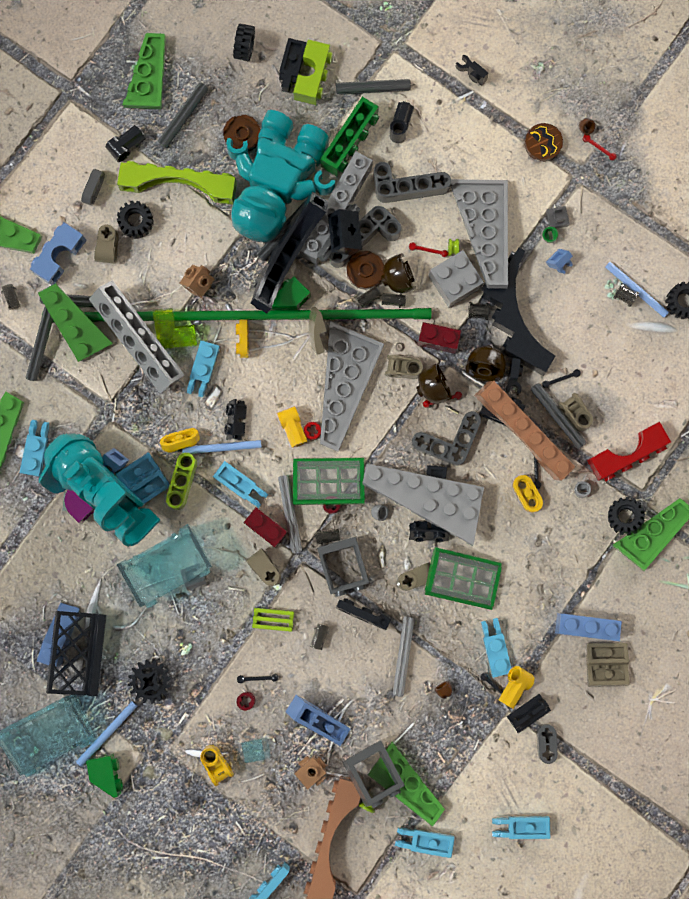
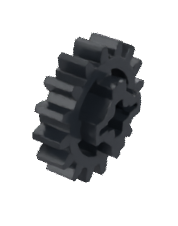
[128,659,173,704]

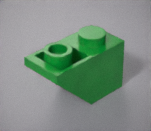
[271,276,311,310]
[86,753,123,798]

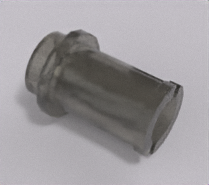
[1,284,21,310]
[356,286,382,308]
[382,293,406,308]
[315,528,340,545]
[310,623,330,650]

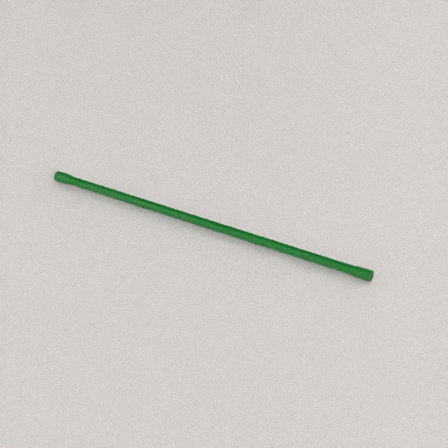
[42,308,432,323]

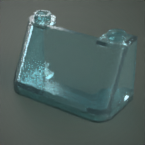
[117,524,213,609]
[0,695,96,778]

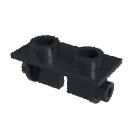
[224,399,247,441]
[409,521,450,543]
[506,694,551,734]

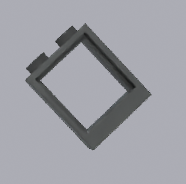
[317,537,369,597]
[342,741,405,808]

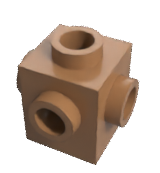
[179,264,215,298]
[294,755,327,790]

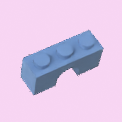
[30,222,87,285]
[555,613,622,641]

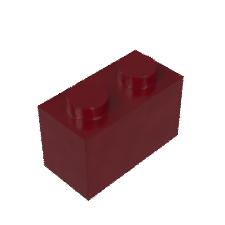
[417,322,461,354]
[243,507,288,548]

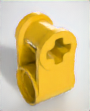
[200,745,234,787]

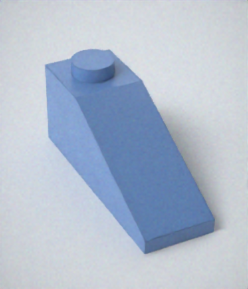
[37,603,80,667]
[286,695,351,746]

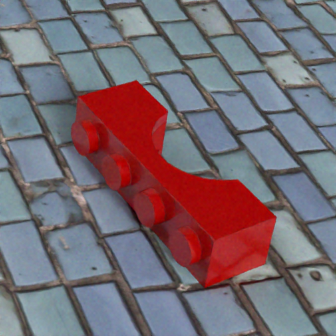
[587,421,671,482]

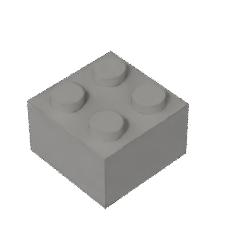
[429,250,484,308]

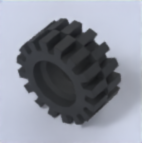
[233,23,255,62]
[117,201,154,239]
[665,282,689,319]
[608,497,645,536]

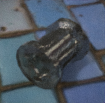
[613,283,639,307]
[468,302,489,321]

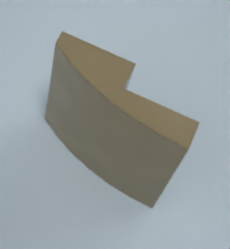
[309,307,326,355]
[586,643,630,687]

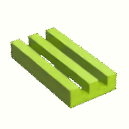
[252,608,294,632]

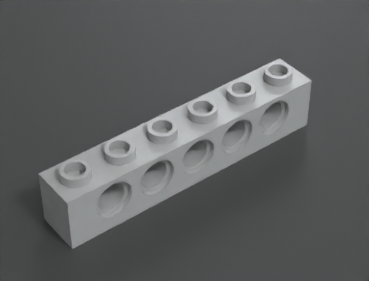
[299,151,373,265]
[89,280,184,394]

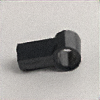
[389,101,414,143]
[105,125,146,162]

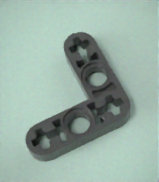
[412,411,481,466]

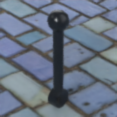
[542,369,581,388]
[534,456,541,489]
[480,673,503,694]
[237,674,279,684]

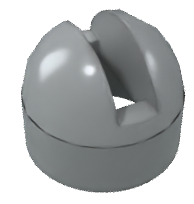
[574,481,591,498]
[371,504,389,521]

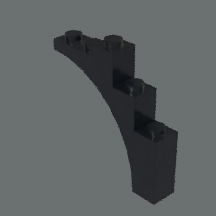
[250,192,329,314]
[481,247,556,376]

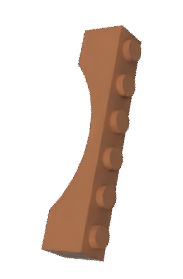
[474,381,575,481]
[304,776,364,899]

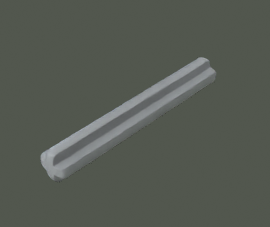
[278,475,302,553]
[393,617,414,697]

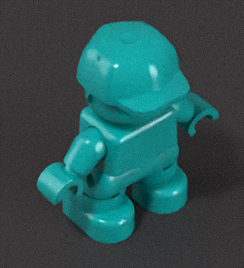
[226,110,335,242]
[39,433,161,547]

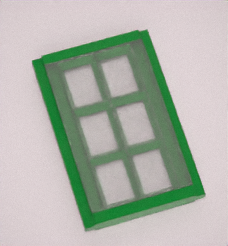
[293,458,365,505]
[424,547,502,610]

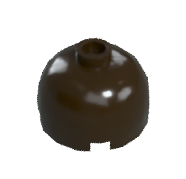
[381,253,416,294]
[465,345,506,382]
[416,364,452,404]

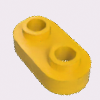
[236,319,249,358]
[160,428,200,453]
[512,475,543,513]

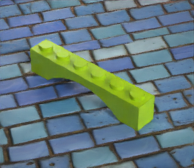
[117,161,237,205]

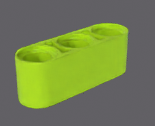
[166,453,197,510]

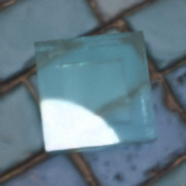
[241,738,265,763]

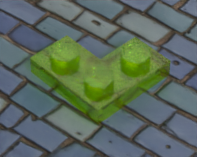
[153,308,197,349]

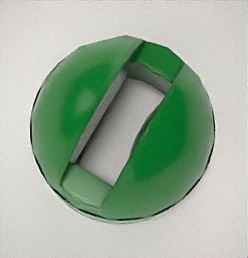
[542,227,558,243]

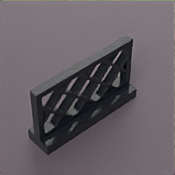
[46,611,107,697]

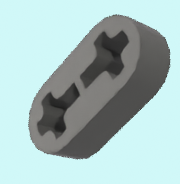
[81,169,105,206]
[537,724,558,764]

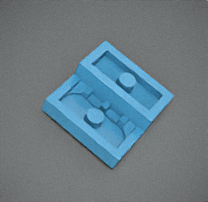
[115,452,170,504]

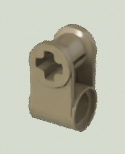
[94,224,119,264]
[385,355,423,379]
[558,393,593,431]
[246,548,281,586]
[397,562,437,591]

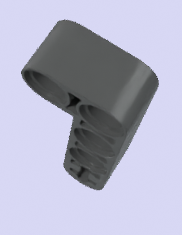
[373,162,451,203]
[329,206,401,268]

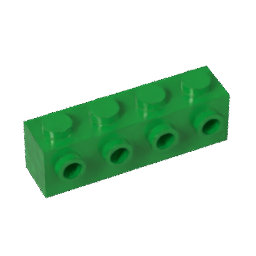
[321,96,380,177]

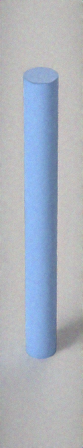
[605,262,669,318]
[182,440,262,454]
[76,701,138,767]

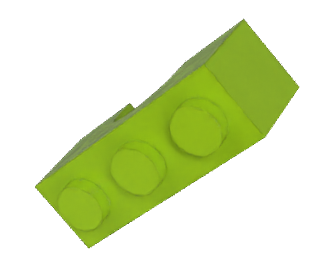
[293,39,333,105]

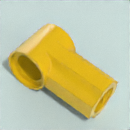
[277,406,307,448]
[499,666,535,709]

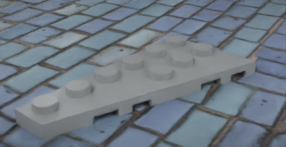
[450,179,508,288]
[320,322,384,452]
[363,464,484,547]

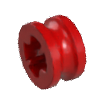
[304,422,321,440]

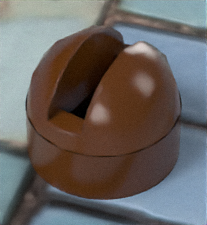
[578,118,596,135]
[435,681,453,699]

